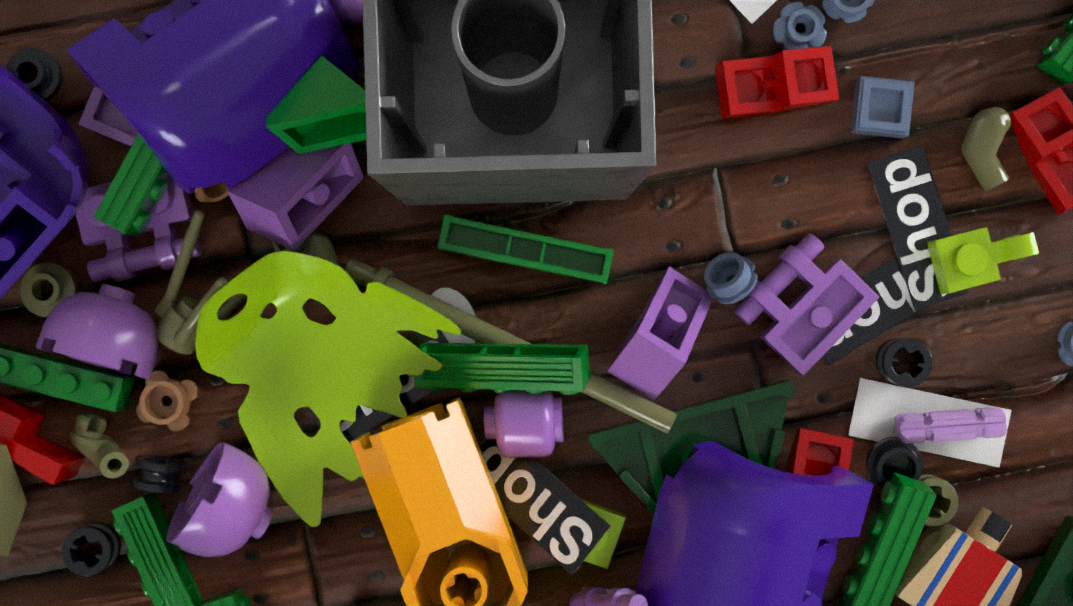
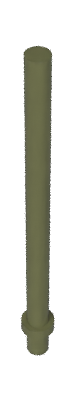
[344,258,677,434]

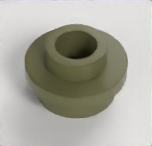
[20,263,78,317]

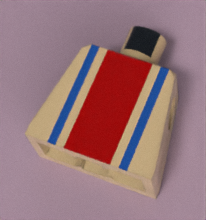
[895,507,1022,606]

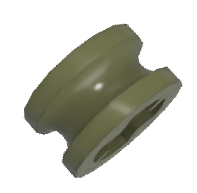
[918,474,959,526]

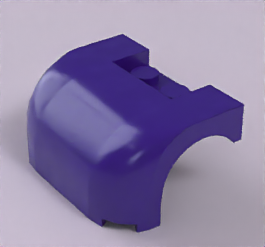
[66,0,362,194]
[0,64,91,300]
[635,441,874,606]

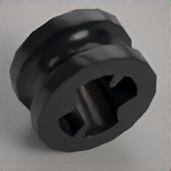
[876,338,932,387]
[130,455,186,493]
[61,522,121,577]

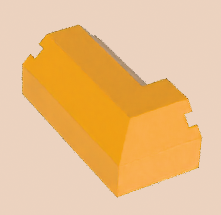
[351,397,528,606]

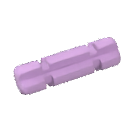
[894,407,1007,444]

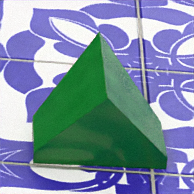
[266,55,366,155]

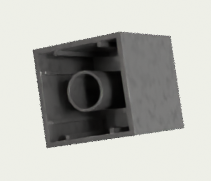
[363,0,656,206]

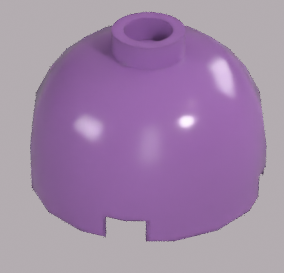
[35,284,159,380]
[166,442,274,557]

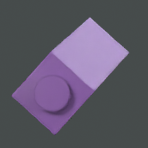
[227,143,364,251]
[607,267,713,401]

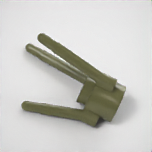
[154,210,247,355]

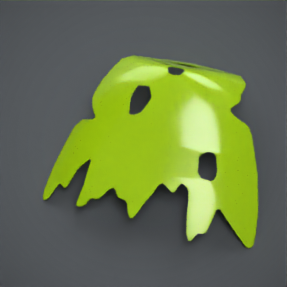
[196,250,461,527]

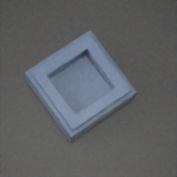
[850,76,915,139]

